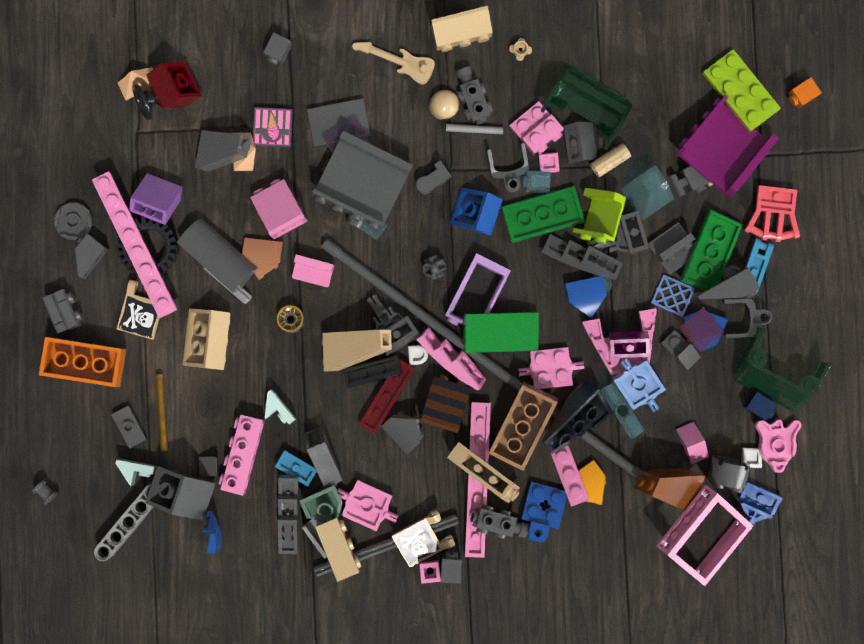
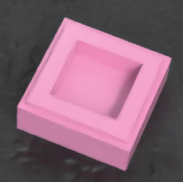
[538,152,560,174]

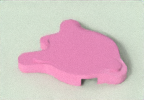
[755,419,802,473]

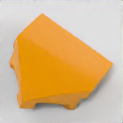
[578,460,606,505]

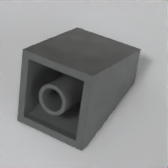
[145,466,215,520]

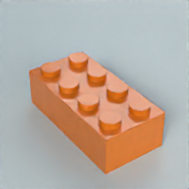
[39,337,126,387]

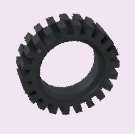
[116,217,179,275]

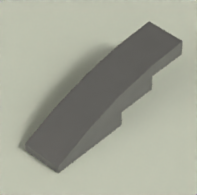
[541,234,623,280]
[278,475,299,554]

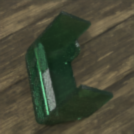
[541,67,632,150]
[733,327,831,412]

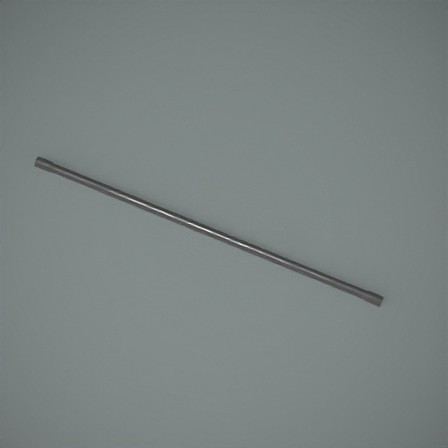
[321,239,642,479]

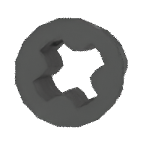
[32,480,58,505]

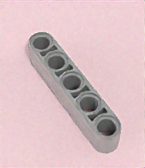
[94,484,154,561]

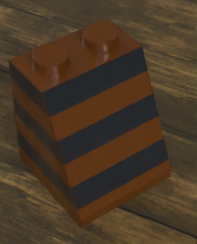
[420,374,471,433]

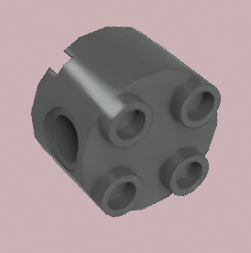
[707,456,750,493]

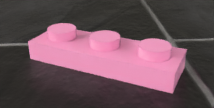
[551,445,589,507]

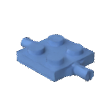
[613,358,666,412]

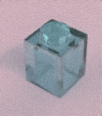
[523,171,551,193]

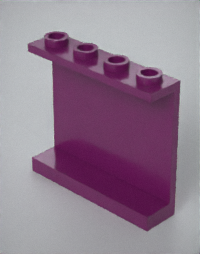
[677,95,779,198]

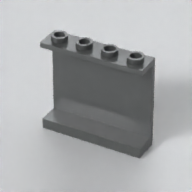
[312,131,413,230]

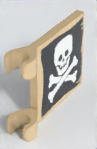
[117,280,160,340]
[391,510,455,567]

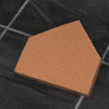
[242,238,283,280]

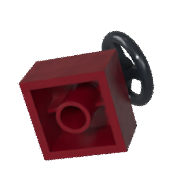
[132,62,202,120]

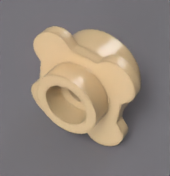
[509,38,532,61]

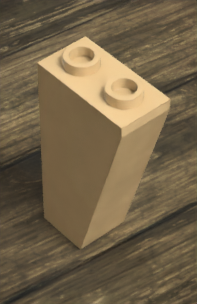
[322,330,392,371]
[447,442,520,503]

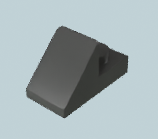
[660,330,701,371]

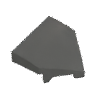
[381,411,424,454]

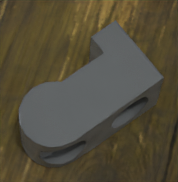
[416,161,451,195]

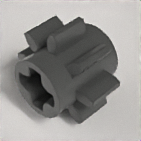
[422,255,446,280]

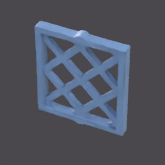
[651,274,695,317]

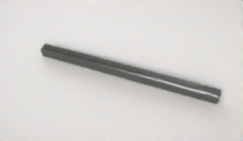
[314,514,459,577]

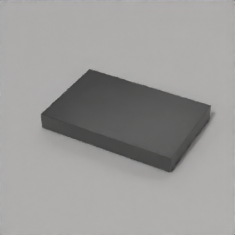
[307,98,371,147]

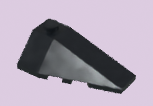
[542,380,613,454]

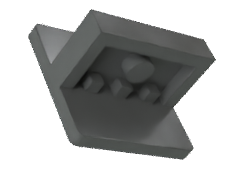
[648,223,695,275]

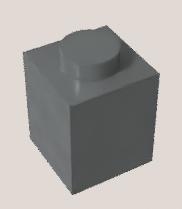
[263,32,292,65]

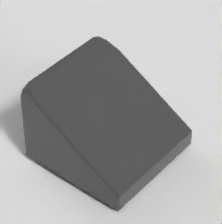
[199,456,219,476]

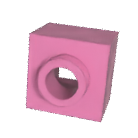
[420,560,441,584]

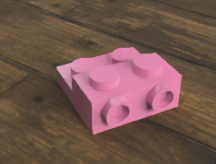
[509,101,564,156]

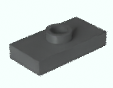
[111,405,147,448]

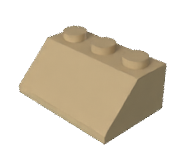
[431,6,492,52]
[183,309,230,370]

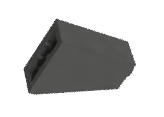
[195,130,250,172]
[304,426,342,488]

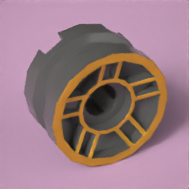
[277,305,304,333]

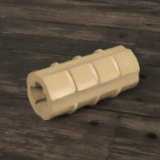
[590,143,631,178]

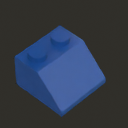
[450,188,503,236]

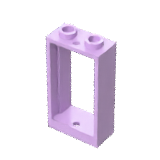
[445,253,511,326]

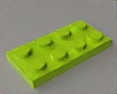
[702,49,781,133]

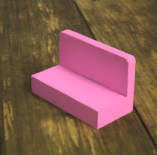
[292,255,334,287]

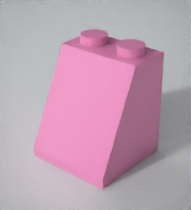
[250,179,307,240]

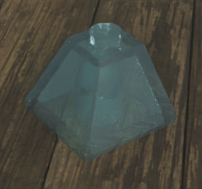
[621,165,674,221]

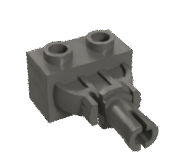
[587,211,650,255]
[366,294,419,357]

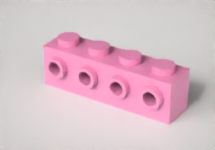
[219,414,265,496]

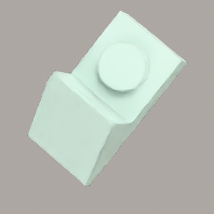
[265,390,296,424]
[115,459,158,486]

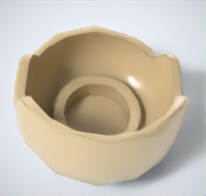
[429,90,460,120]

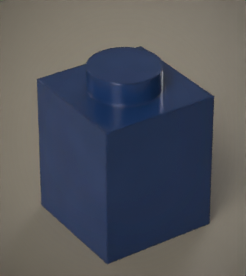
[743,392,777,421]

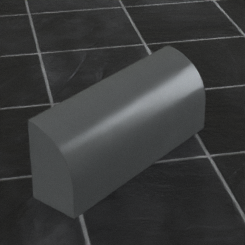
[177,218,258,293]

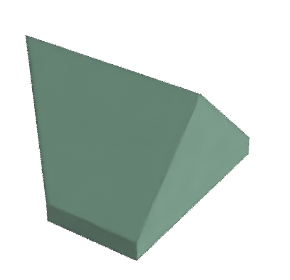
[300,485,343,522]

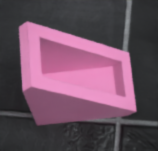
[676,422,709,465]

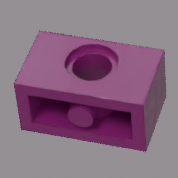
[609,331,650,358]

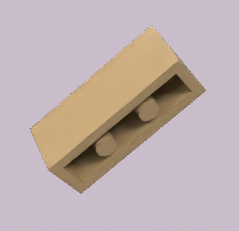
[315,517,362,582]

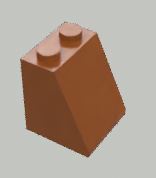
[634,468,705,511]

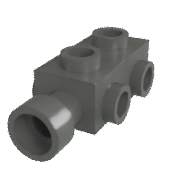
[456,66,493,125]
[470,505,529,539]

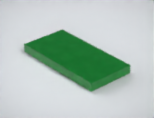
[501,186,585,244]
[680,209,743,291]
[463,312,539,353]

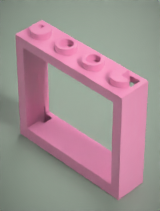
[656,485,753,586]

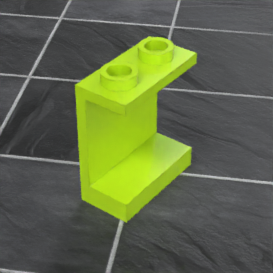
[573,188,626,244]

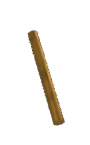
[155,374,168,451]

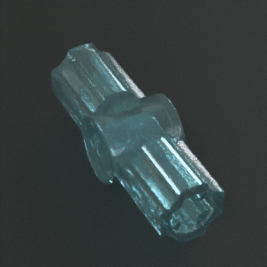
[600,382,645,439]

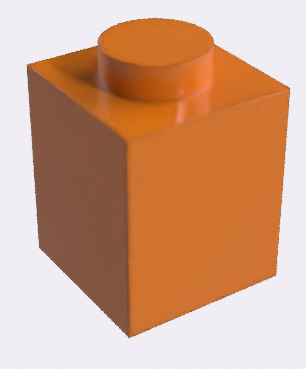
[788,77,822,109]

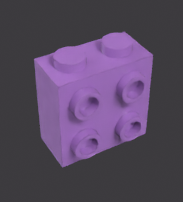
[129,173,182,225]

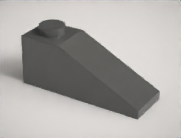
[695,268,760,300]

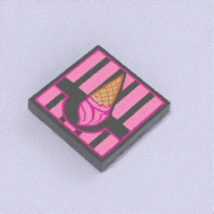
[253,107,293,148]

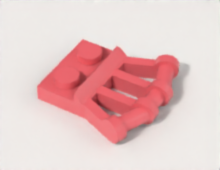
[744,185,800,242]

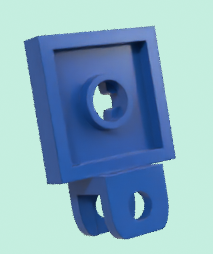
[521,482,567,543]

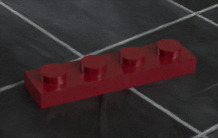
[359,360,415,434]

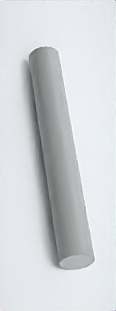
[446,124,503,134]

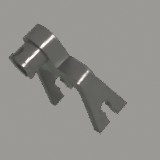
[486,143,529,192]
[723,299,772,338]

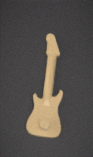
[352,42,435,85]

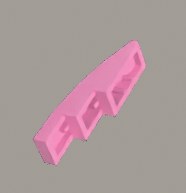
[416,328,486,391]

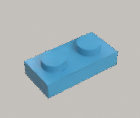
[275,450,317,486]

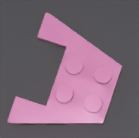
[582,308,657,375]

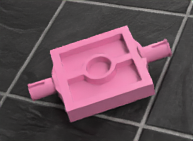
[518,347,584,389]
[338,480,398,531]

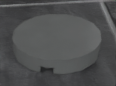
[54,202,93,240]

